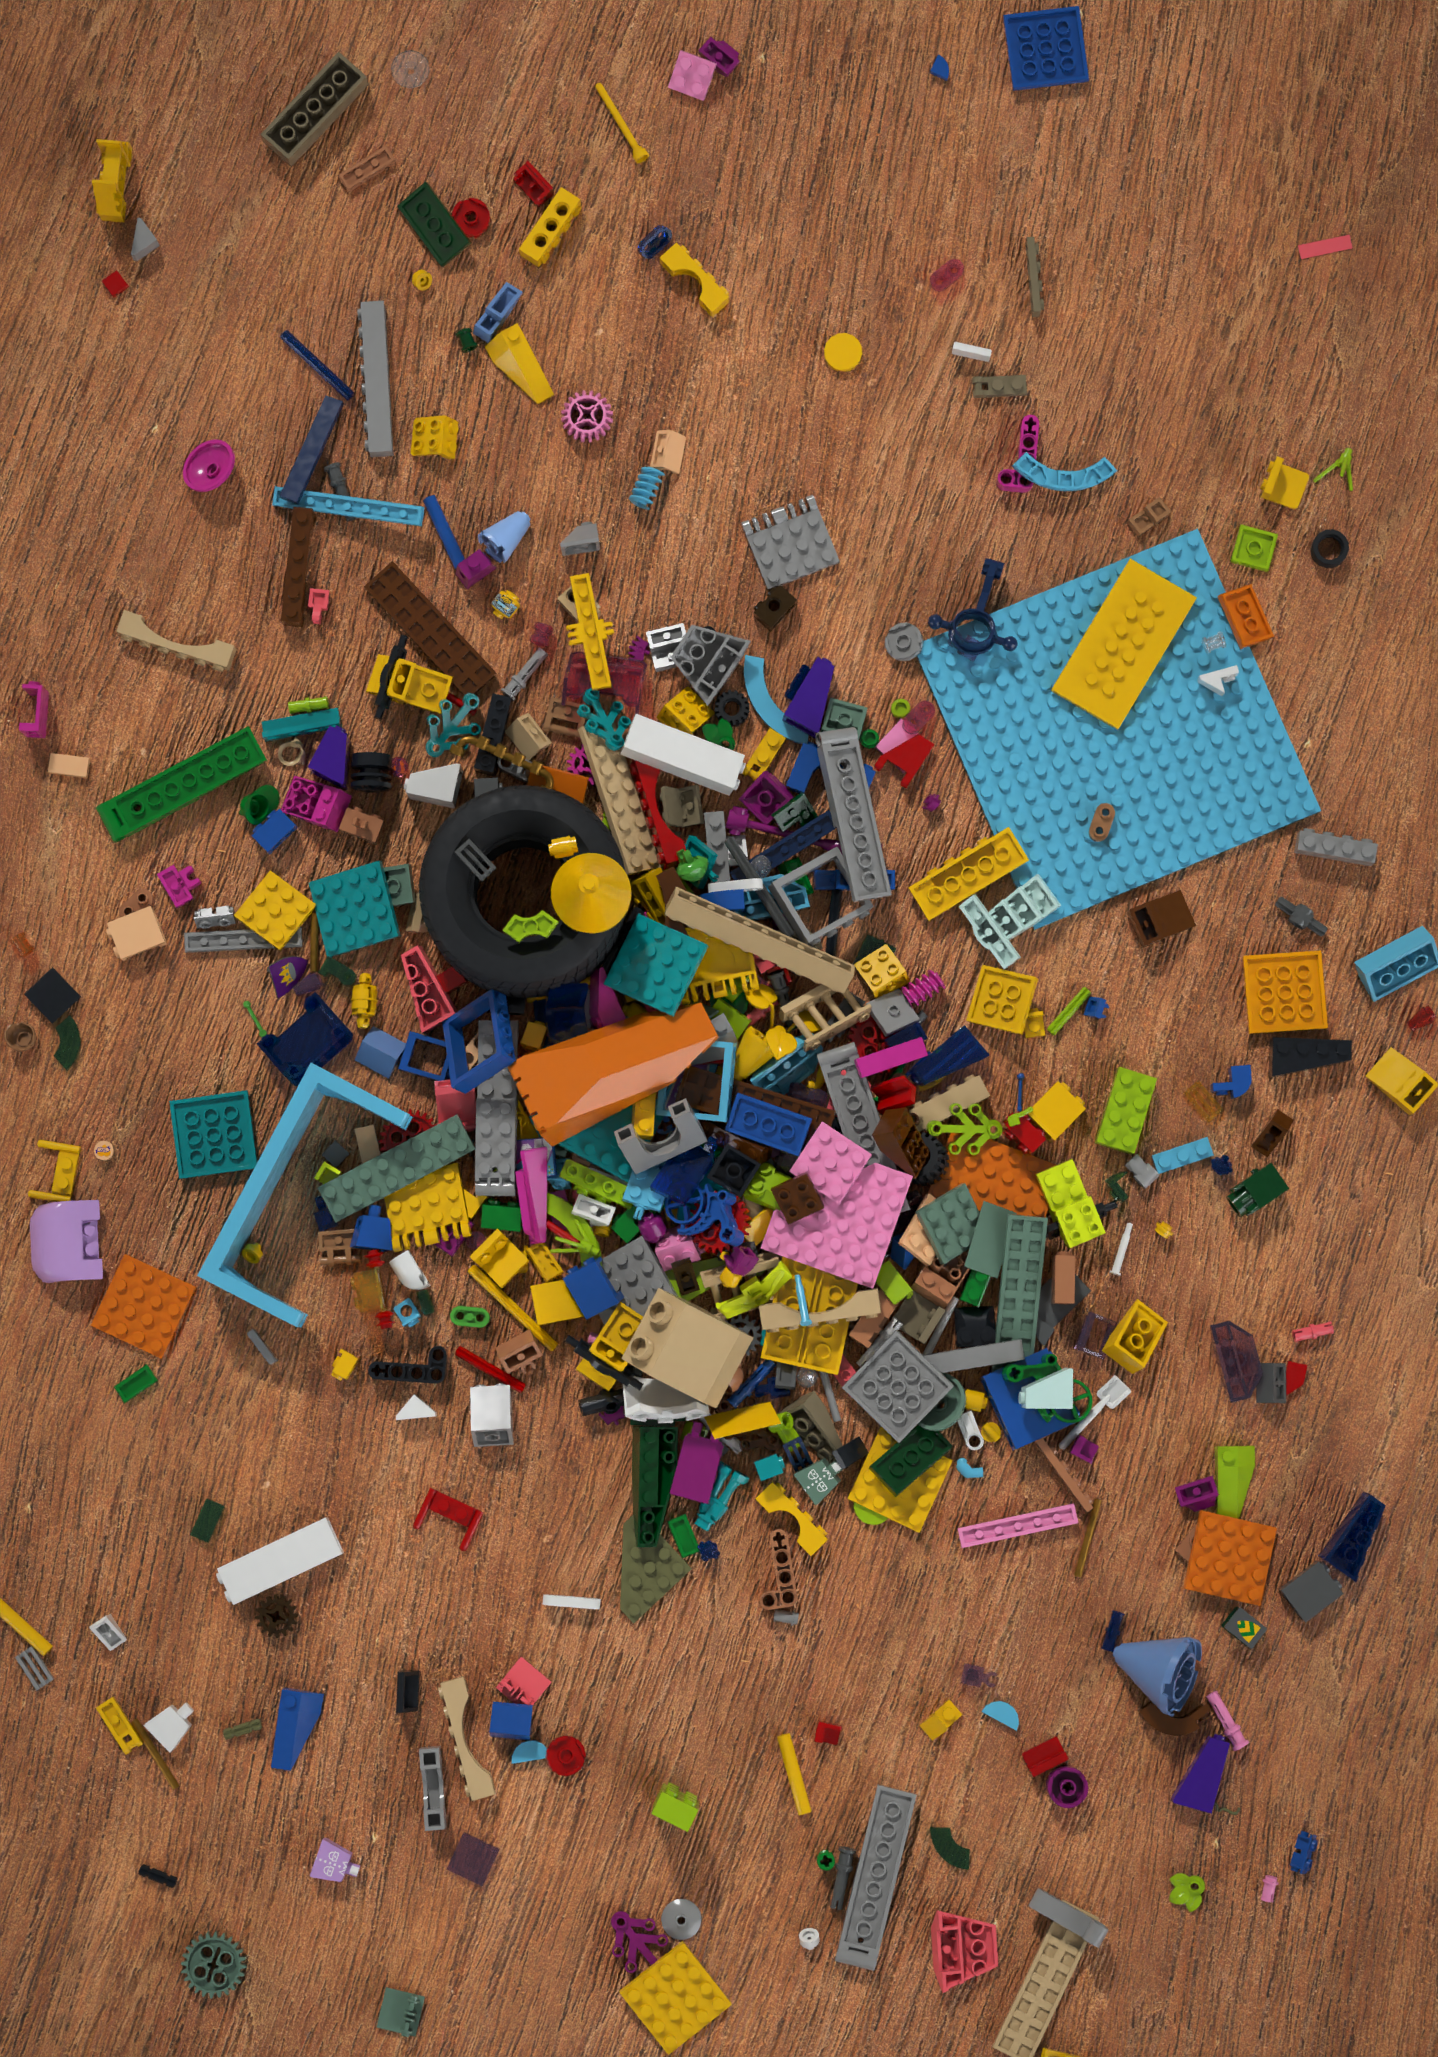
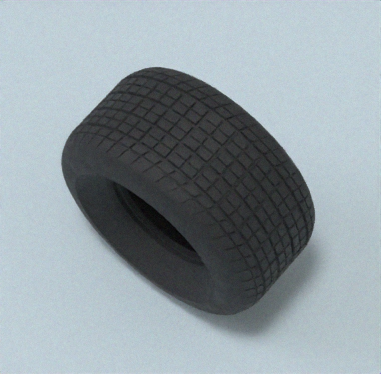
[419,785,627,998]

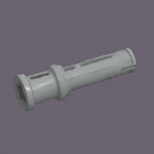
[500,647,548,701]

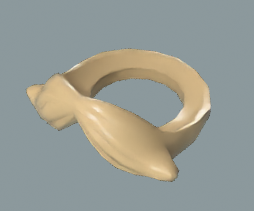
[278,736,306,766]

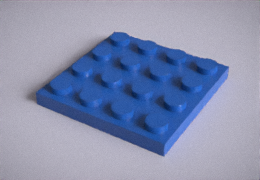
[1003,6,1089,91]

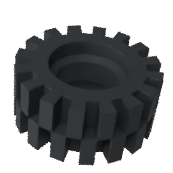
[715,690,749,727]

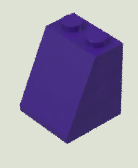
[308,725,351,791]

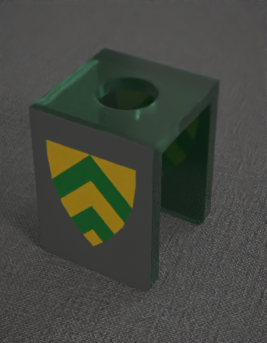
[1221,1606,1267,1649]

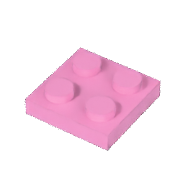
[668,50,717,101]

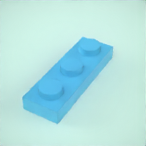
[1151,1137,1214,1174]

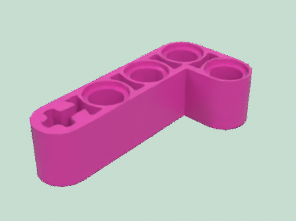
[996,415,1039,493]

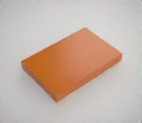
[1217,584,1275,649]
[527,766,589,804]

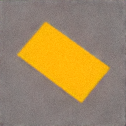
[704,1402,781,1439]

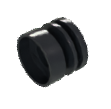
[351,752,393,793]

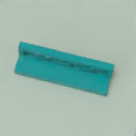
[261,708,342,742]

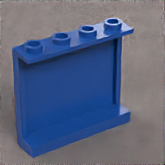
[980,1348,1080,1451]

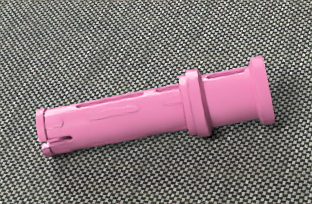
[1206,1690,1249,1751]

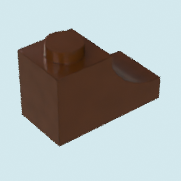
[1251,1109,1294,1157]

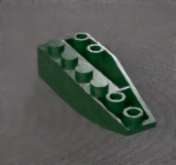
[632,1426,678,1547]

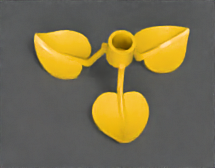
[745,984,827,1060]

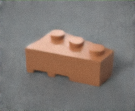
[848,1287,900,1349]

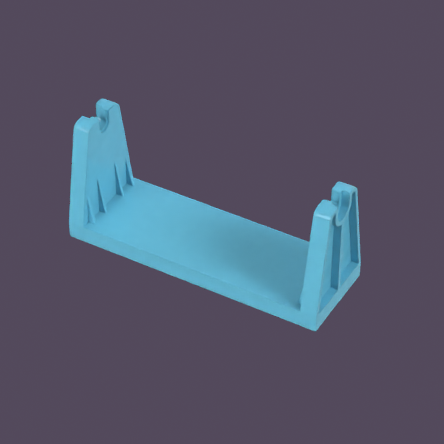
[197,1063,413,1328]

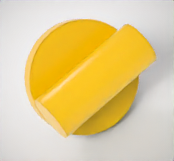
[981,1422,1001,1442]

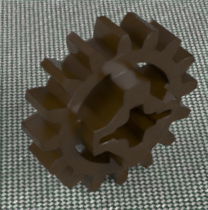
[255,1594,299,1638]

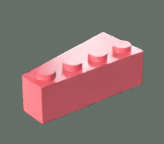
[401,945,458,1034]

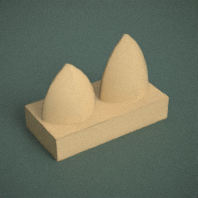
[406,892,428,933]

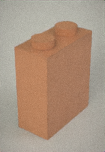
[1051,1251,1075,1305]

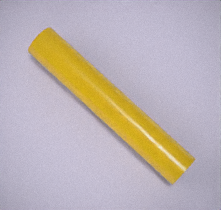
[0,1598,53,1656]
[777,1733,812,1815]

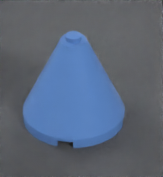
[1113,1637,1202,1716]

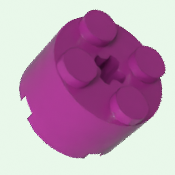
[1046,1765,1088,1808]

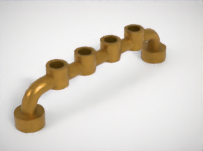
[449,735,554,789]

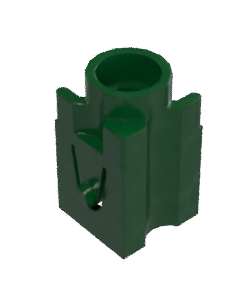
[1226,1163,1289,1217]

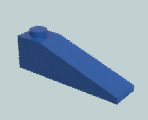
[271,1687,324,1771]

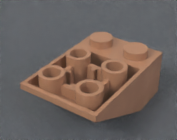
[911,1250,970,1309]

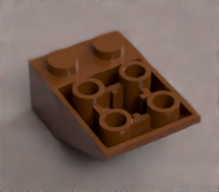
[1127,890,1196,948]
[872,1107,929,1179]

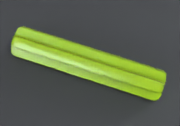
[1047,987,1091,1035]

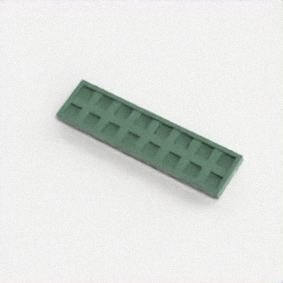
[318,1114,475,1223]
[991,1214,1048,1372]

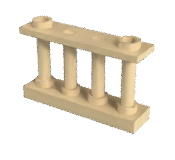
[779,984,872,1052]
[700,1252,780,1320]

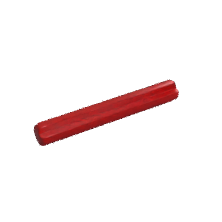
[455,1346,526,1393]

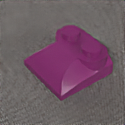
[739,771,793,825]

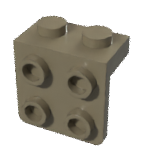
[660,785,704,828]

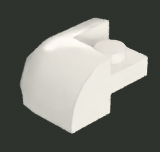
[389,1250,431,1290]

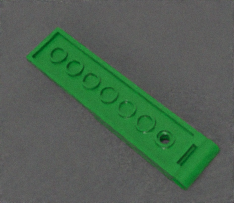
[96,726,267,843]

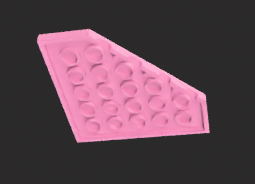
[761,1163,913,1289]

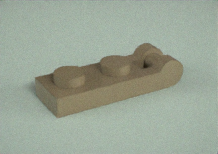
[972,375,1027,398]

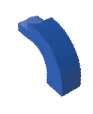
[698,889,745,912]

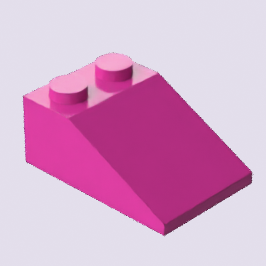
[589,967,626,1029]

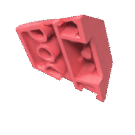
[931,1910,998,1993]

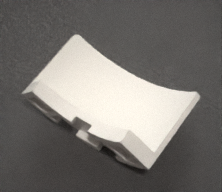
[623,1376,709,1423]

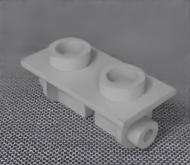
[194,905,236,929]

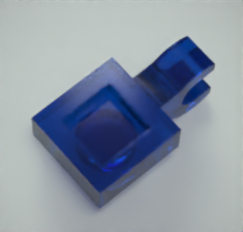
[314,1196,339,1232]
[754,1377,791,1399]

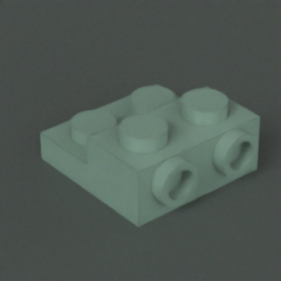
[821,698,868,742]
[384,864,416,908]

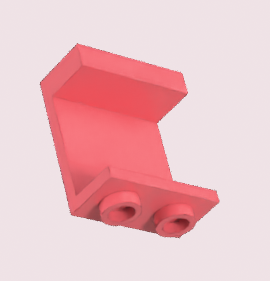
[434,1080,476,1132]

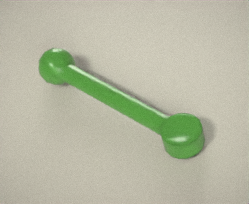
[243,1001,267,1037]

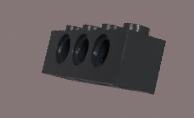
[474,693,513,776]

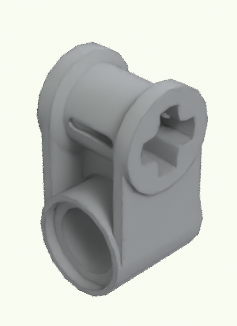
[497,757,532,783]

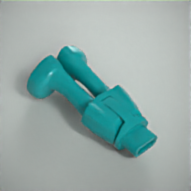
[694,1461,750,1531]

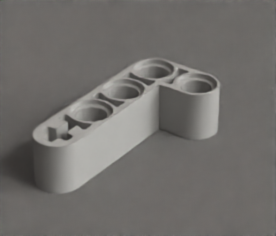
[1028,1888,1109,1948]

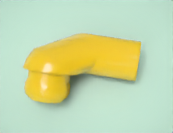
[807,1065,825,1093]

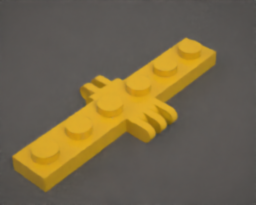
[566,573,614,691]

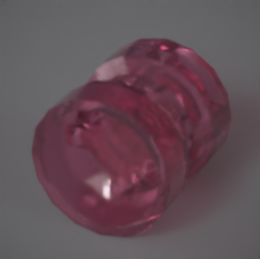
[530,622,554,647]

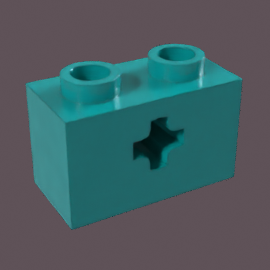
[754,1454,786,1481]

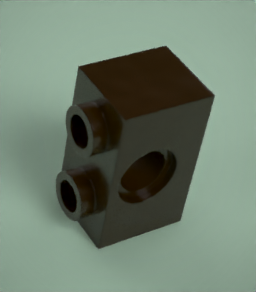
[754,585,797,632]

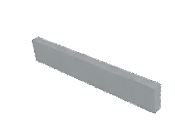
[184,927,303,953]

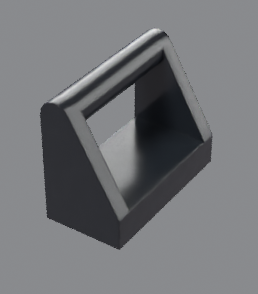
[396,1670,420,1713]

